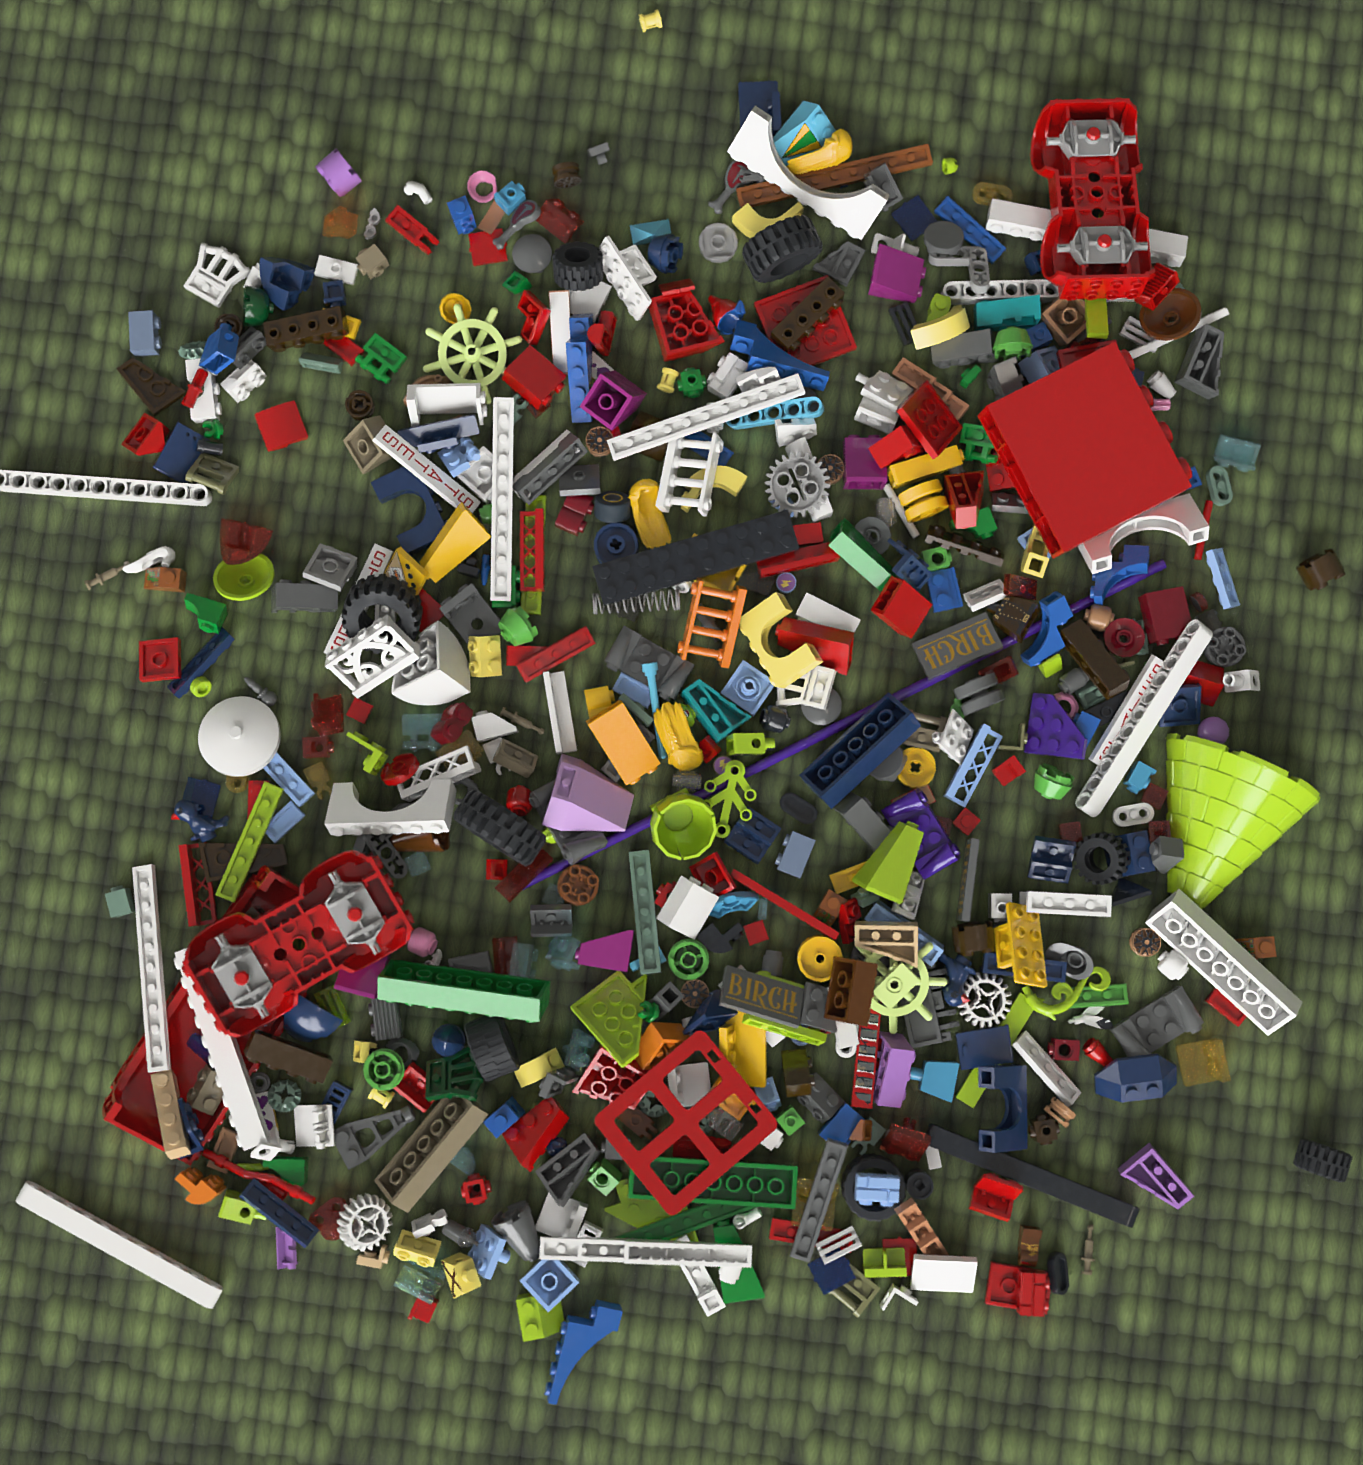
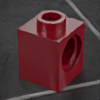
[1047,1038,1080,1061]

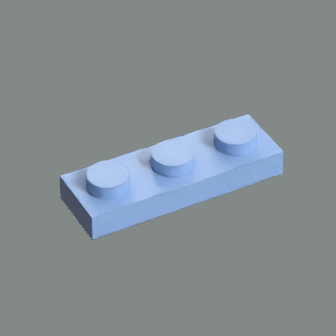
[1206,548,1240,609]
[263,752,315,807]

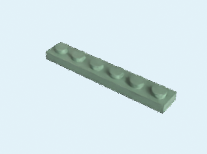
[629,850,661,975]

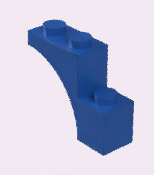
[1090,545,1149,606]
[1020,591,1073,667]

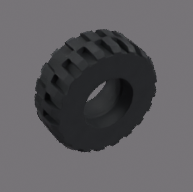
[453,789,546,866]

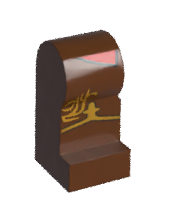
[1018,1225,1042,1267]

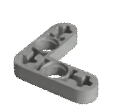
[928,246,990,294]

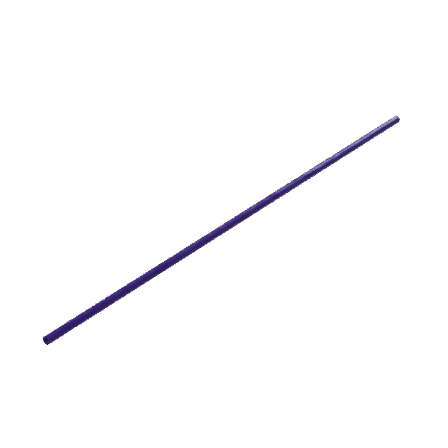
[513,559,1166,893]

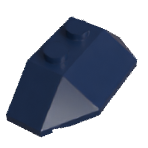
[1094,1053,1177,1103]

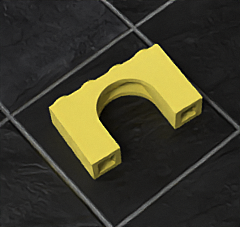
[739,592,823,688]

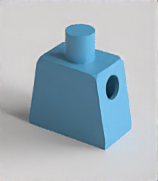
[910,1060,959,1102]

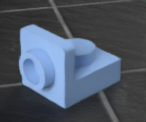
[754,1077,782,1112]

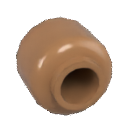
[1083,604,1115,632]

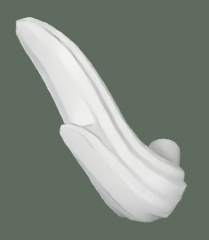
[123,546,175,573]

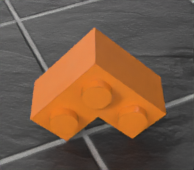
[635,1022,690,1070]

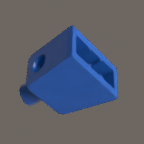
[199,323,239,375]
[483,1096,525,1138]

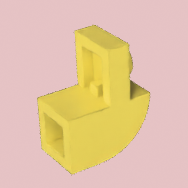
[514,1048,564,1088]

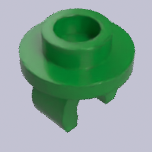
[202,419,223,439]
[638,1001,660,1023]

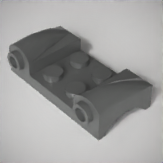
[604,626,695,702]
[529,780,608,865]
[1110,986,1204,1057]

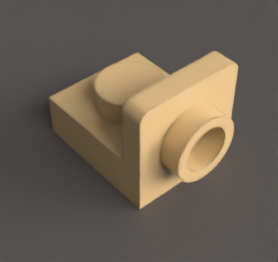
[356,1244,390,1269]

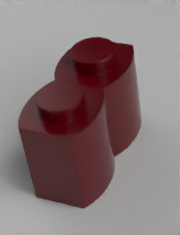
[555,495,595,537]
[430,702,473,745]

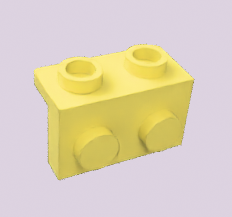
[468,635,502,677]
[394,1229,442,1267]

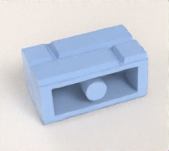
[854,1172,900,1206]

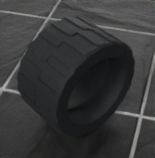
[464,1015,520,1082]
[841,1153,906,1221]

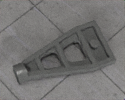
[334,1104,416,1170]

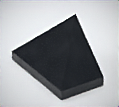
[1111,878,1152,906]

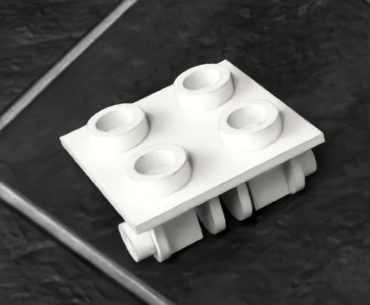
[932,709,974,765]
[294,1104,335,1149]

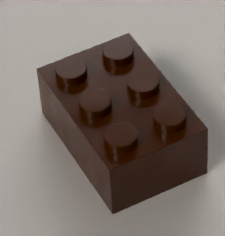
[824,956,878,1027]

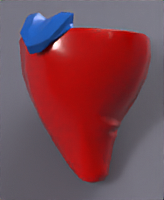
[708,295,745,335]

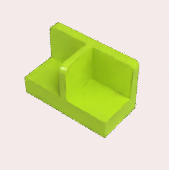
[863,1247,907,1278]

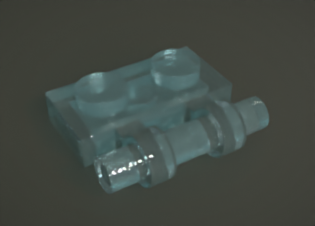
[402,714,444,751]
[394,1260,446,1304]

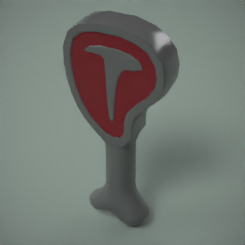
[708,160,754,214]
[493,200,541,249]

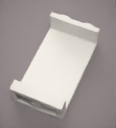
[406,383,487,427]

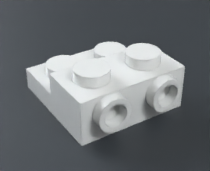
[457,446,514,504]

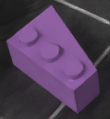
[873,1031,916,1108]
[1118,1143,1194,1209]

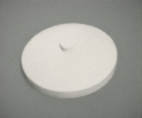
[198,696,281,777]

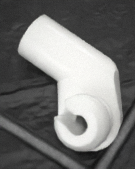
[404,181,433,204]
[733,1207,763,1229]

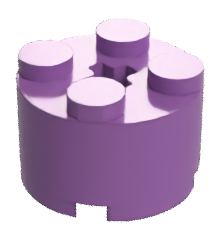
[315,148,362,198]

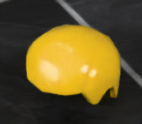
[439,293,472,324]

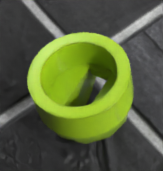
[942,158,958,175]

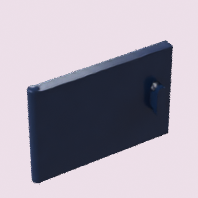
[153,422,210,483]
[955,1024,1014,1070]

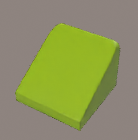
[1038,653,1063,678]

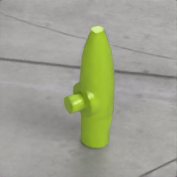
[237,1163,269,1172]

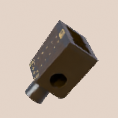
[987,596,1040,643]

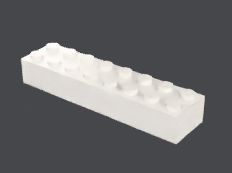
[1145,889,1302,1035]

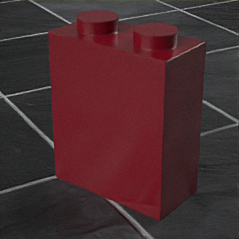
[1138,586,1191,646]

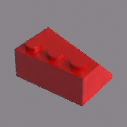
[649,290,725,362]
[572,1044,649,1110]

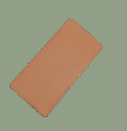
[478,199,505,234]

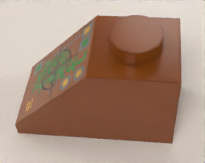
[144,567,187,593]
[807,889,847,935]
[1235,936,1276,959]

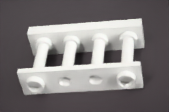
[655,433,723,517]
[1019,891,1112,917]

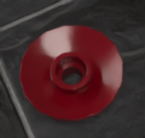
[1104,618,1145,658]

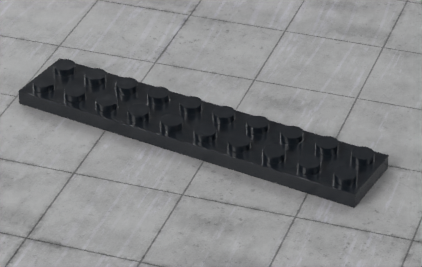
[592,510,799,606]

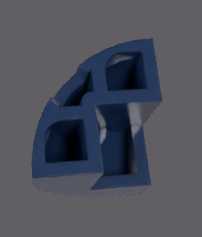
[259,257,315,311]
[283,994,343,1042]

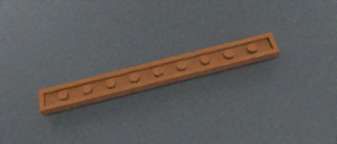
[736,144,933,209]

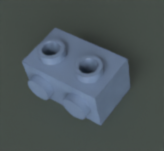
[128,310,162,357]
[775,831,816,879]

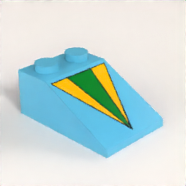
[773,101,836,166]

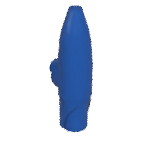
[481,555,491,586]

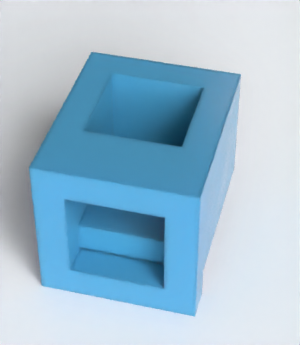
[494,181,526,216]
[1123,761,1157,794]

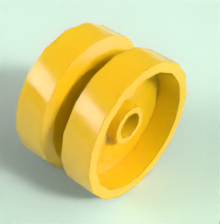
[898,479,949,523]
[797,935,843,982]

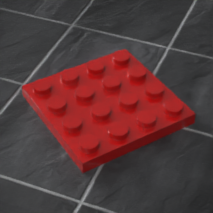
[754,275,857,366]

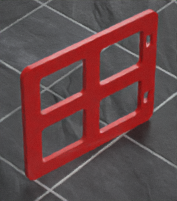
[594,1031,777,1215]

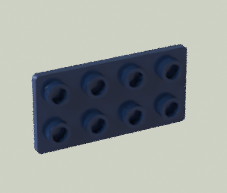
[738,81,781,137]

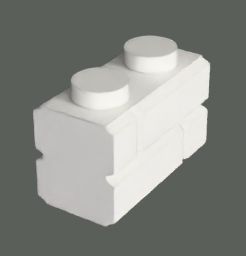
[706,353,748,400]

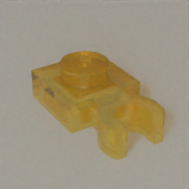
[303,761,332,800]

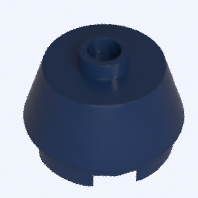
[648,233,683,274]

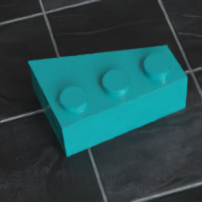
[973,295,1041,332]
[680,679,752,744]

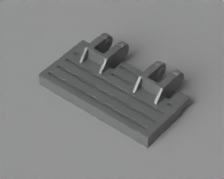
[900,961,960,1048]

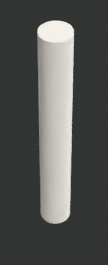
[884,483,920,539]

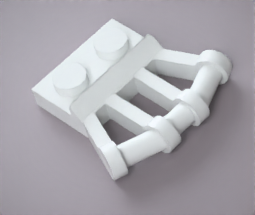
[184,243,250,308]
[776,652,837,710]

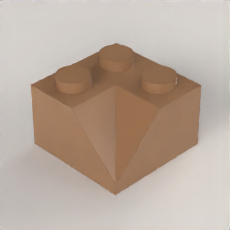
[1040,296,1086,346]

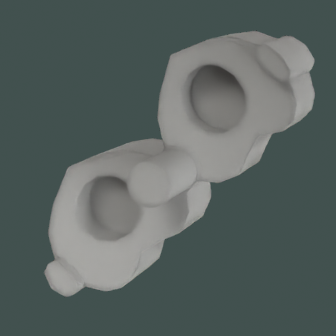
[364,208,380,240]

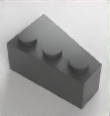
[1174,324,1224,400]
[931,329,999,369]
[986,356,1024,401]
[271,580,338,613]
[833,792,893,852]
[535,1133,601,1207]

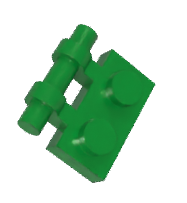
[355,333,407,384]
[959,423,998,464]

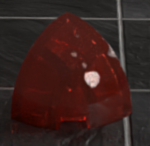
[220,518,273,565]

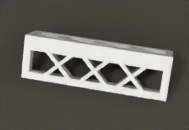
[543,671,577,754]
[397,746,481,802]

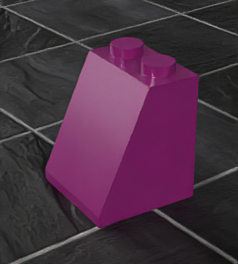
[868,244,926,304]
[579,370,647,431]
[843,435,887,490]
[575,929,634,972]
[334,953,392,999]

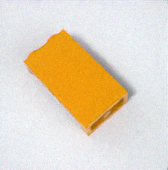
[586,700,661,785]

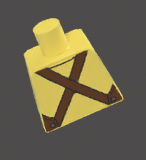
[441,1252,481,1298]

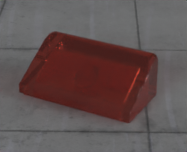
[492,936,520,977]

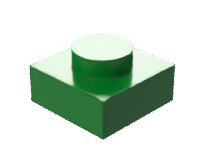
[960,365,982,389]

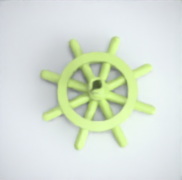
[423,304,522,405]

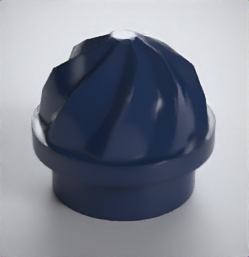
[546,1137,567,1157]

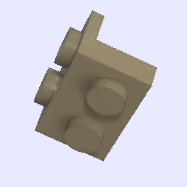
[186,1064,224,1116]

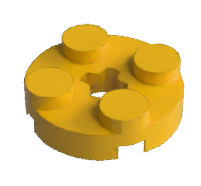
[897,747,936,789]

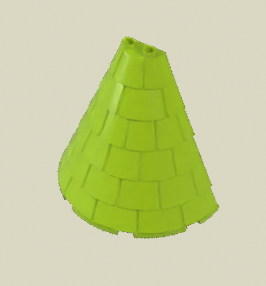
[1165,733,1321,909]

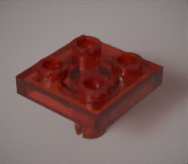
[879,1117,932,1162]

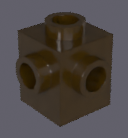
[1028,1114,1060,1145]

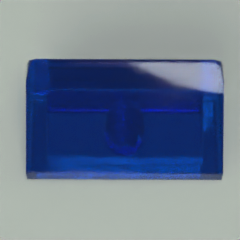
[186,1033,215,1070]

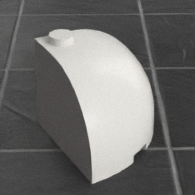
[391,621,471,705]

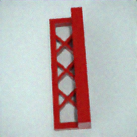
[520,508,545,592]
[756,542,840,579]
[178,842,218,927]

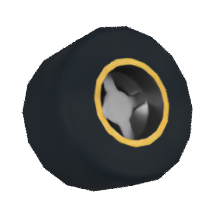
[594,491,631,523]

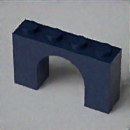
[371,466,448,556]
[978,1064,1028,1153]

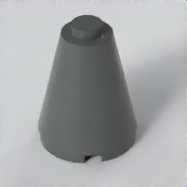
[491,1200,540,1262]

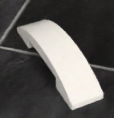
[674,1234,726,1317]

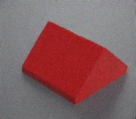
[1182,660,1224,707]
[689,851,737,897]

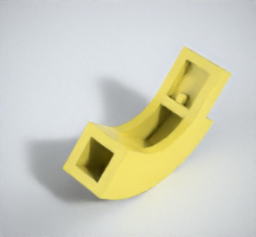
[732,202,804,238]
[911,304,970,350]
[681,466,748,513]
[1021,524,1049,578]

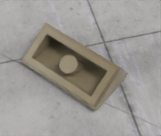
[493,738,538,778]

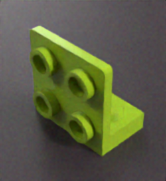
[346,731,389,776]

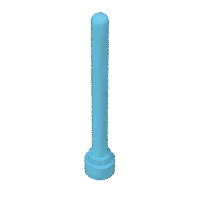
[641,662,667,759]

